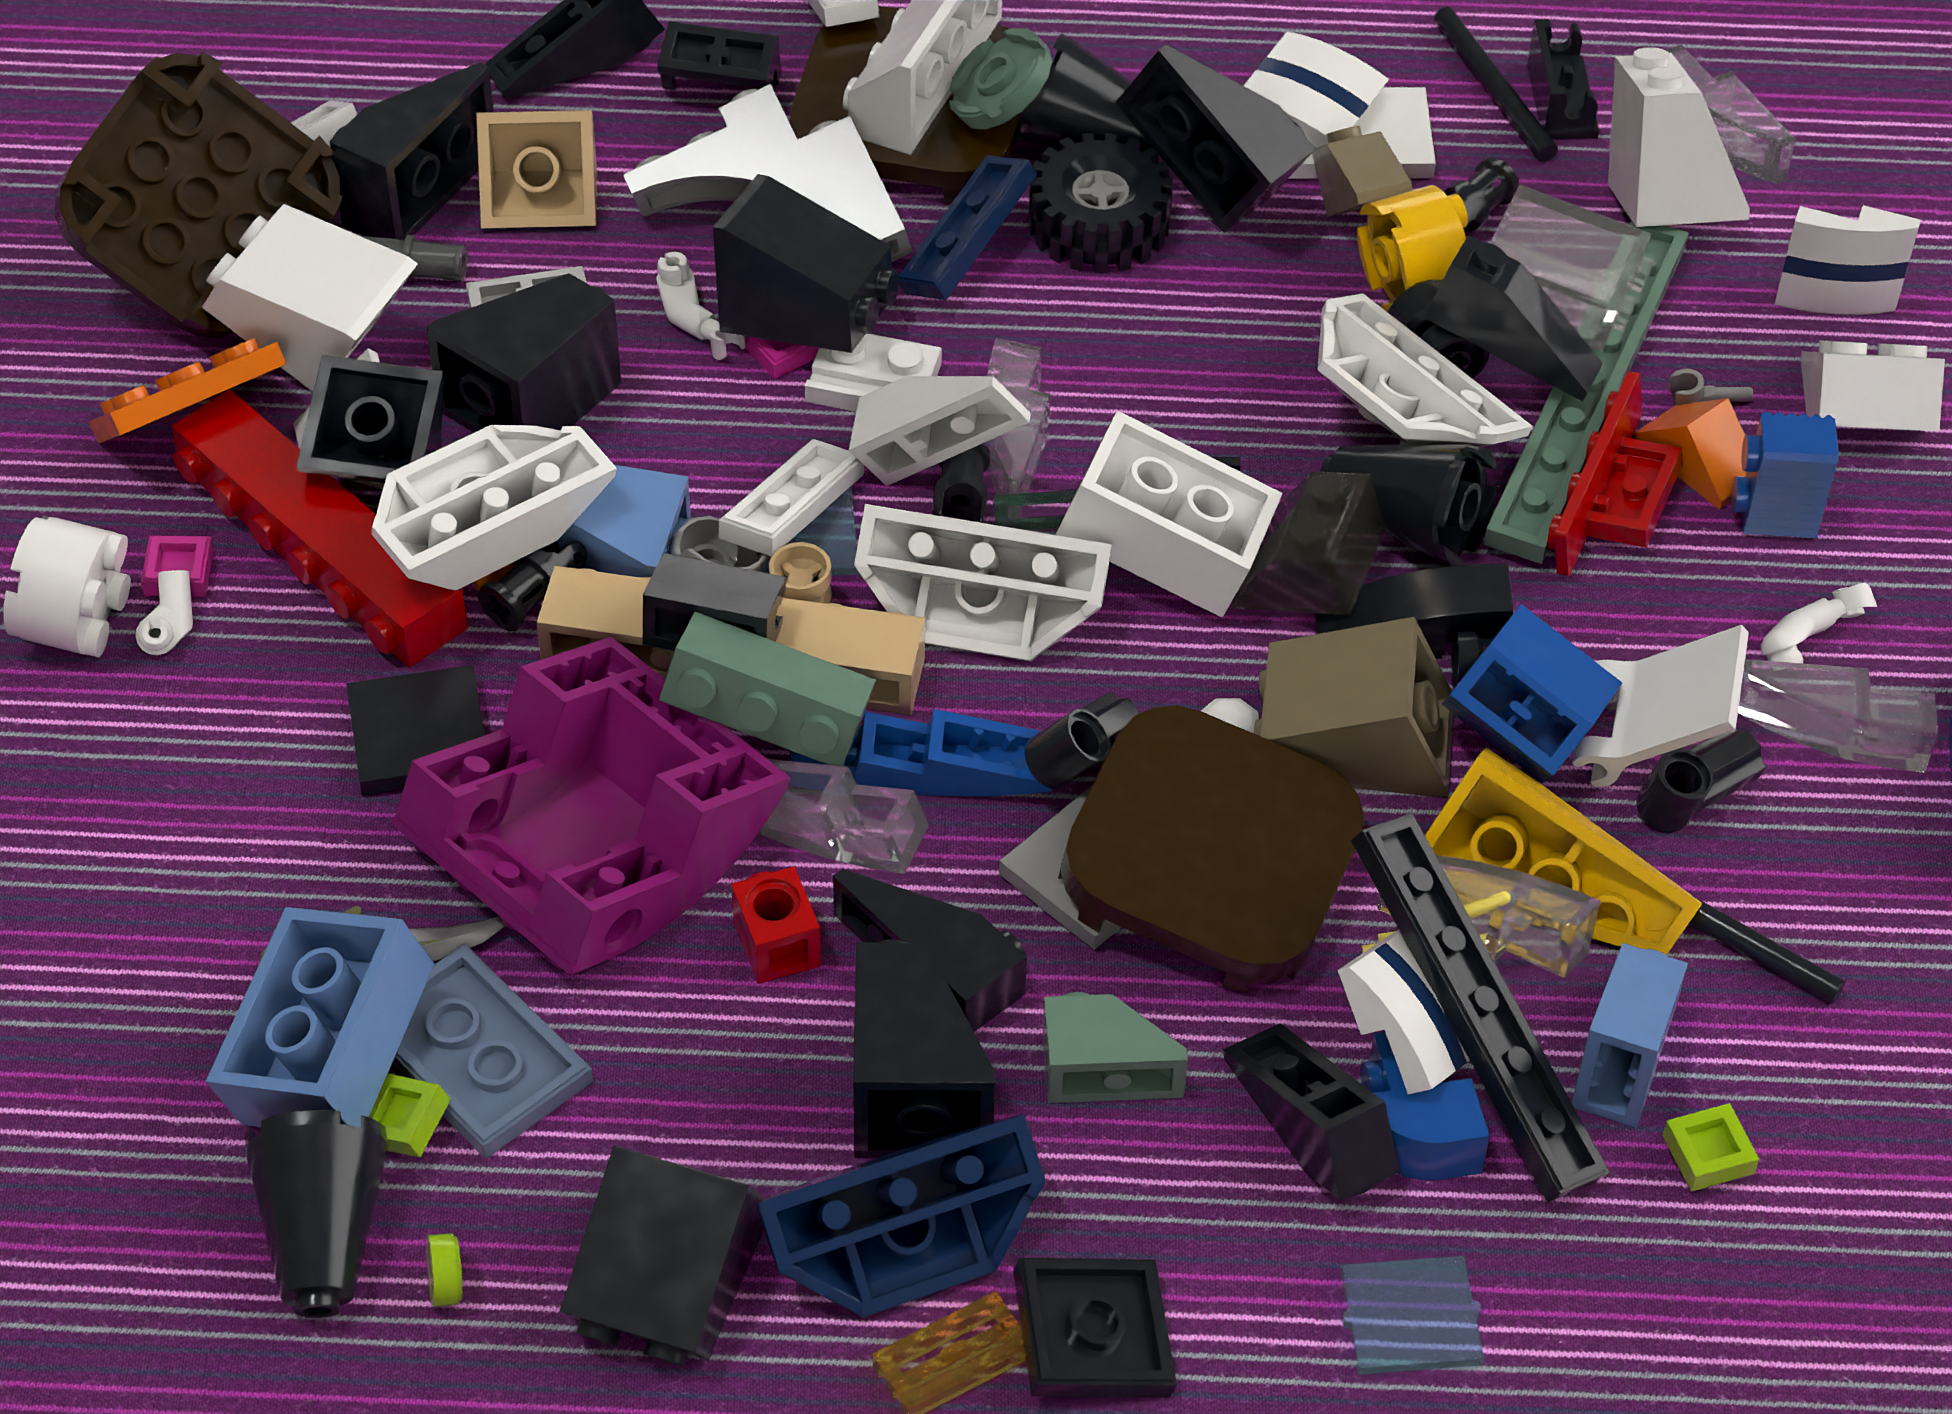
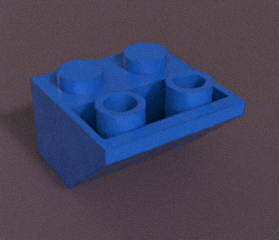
[1442,604,1622,784]

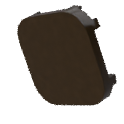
[790,6,1026,205]
[54,52,343,338]
[1058,705,1364,993]

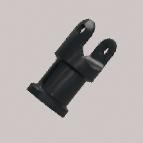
[1444,157,1520,232]
[932,443,991,523]
[477,541,587,632]

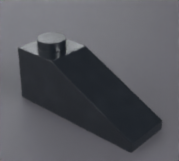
[484,0,665,99]
[1424,235,1603,402]
[833,869,1027,1032]
[1223,1023,1399,1201]

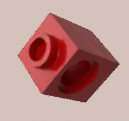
[731,866,821,984]

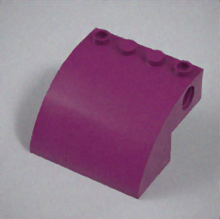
[392,637,791,975]

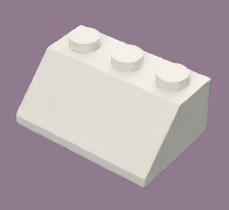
[1056,410,1282,618]

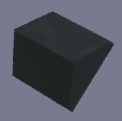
[296,355,444,484]

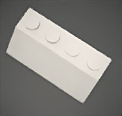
[843,0,1002,155]

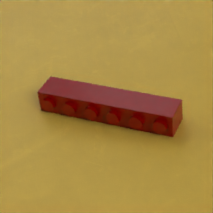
[171,389,468,669]

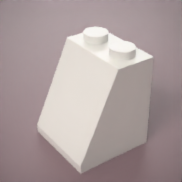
[1608,47,1750,227]
[202,204,418,392]

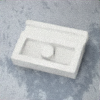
[805,333,942,412]

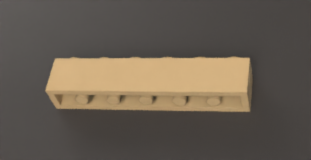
[537,566,925,715]

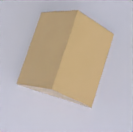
[477,110,597,229]

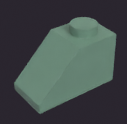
[1042,992,1188,1103]

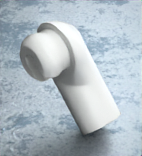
[136,570,193,655]

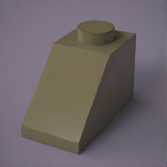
[1312,126,1413,217]

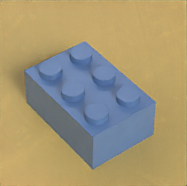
[205,907,434,1128]

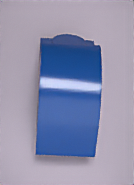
[1360,1032,1490,1180]

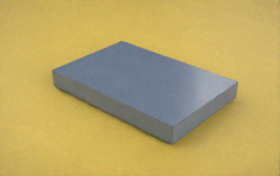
[392,944,593,1160]

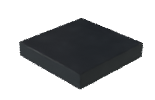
[346,665,484,796]
[1013,1258,1177,1397]

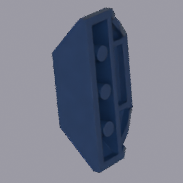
[756,1114,1046,1317]

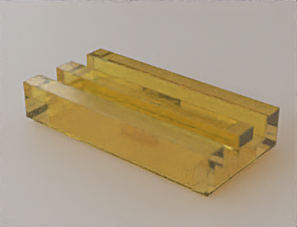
[872,1291,1026,1414]

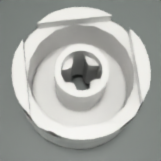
[4,516,131,657]

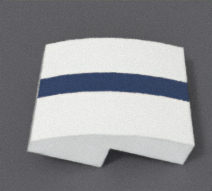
[1244,32,1389,148]
[1774,205,1921,315]
[1338,929,1470,1094]

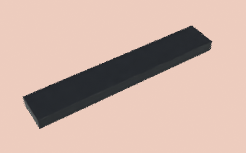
[1351,813,1610,1203]

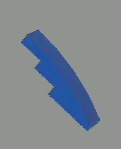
[787,709,1052,797]

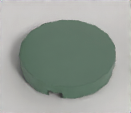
[949,28,1052,129]

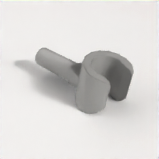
[1670,369,1753,405]

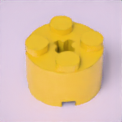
[1357,185,1468,312]

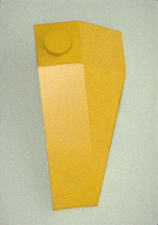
[1425,748,1702,955]

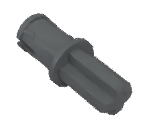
[361,235,468,282]

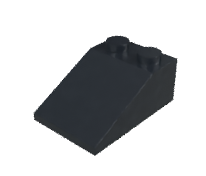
[1115,44,1316,233]
[329,63,494,240]

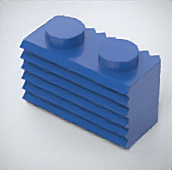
[1731,411,1839,538]

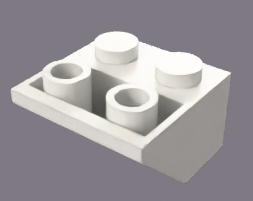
[1801,341,1945,431]

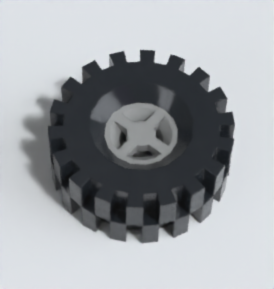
[1028,133,1173,273]

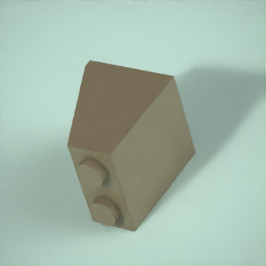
[1254,617,1453,797]

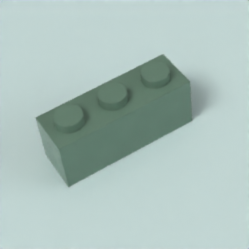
[659,612,876,769]

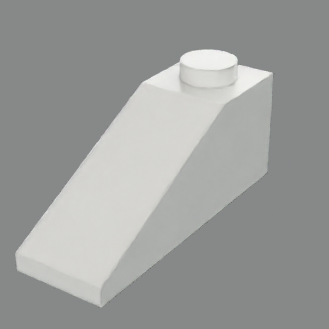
[849,376,1031,486]

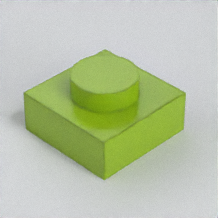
[369,1073,451,1158]
[1663,1103,1759,1192]

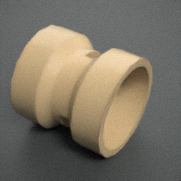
[769,542,832,603]

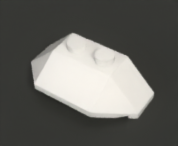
[1318,293,1533,447]
[371,425,617,591]
[854,504,1112,662]

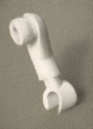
[656,252,747,360]
[1761,583,1877,674]

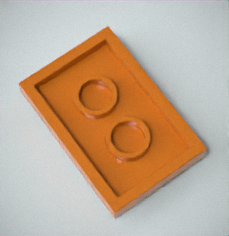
[88,338,287,444]

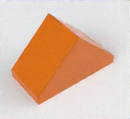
[1633,398,1746,510]

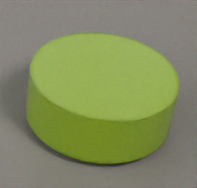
[426,1233,462,1307]

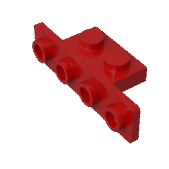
[1547,371,1683,576]

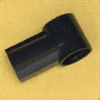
[1024,691,1140,789]
[1636,730,1766,832]

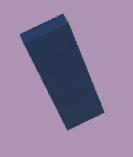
[899,155,1037,300]

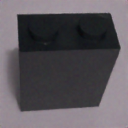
[713,174,899,353]
[426,273,621,433]
[853,939,995,1158]
[559,1145,765,1367]

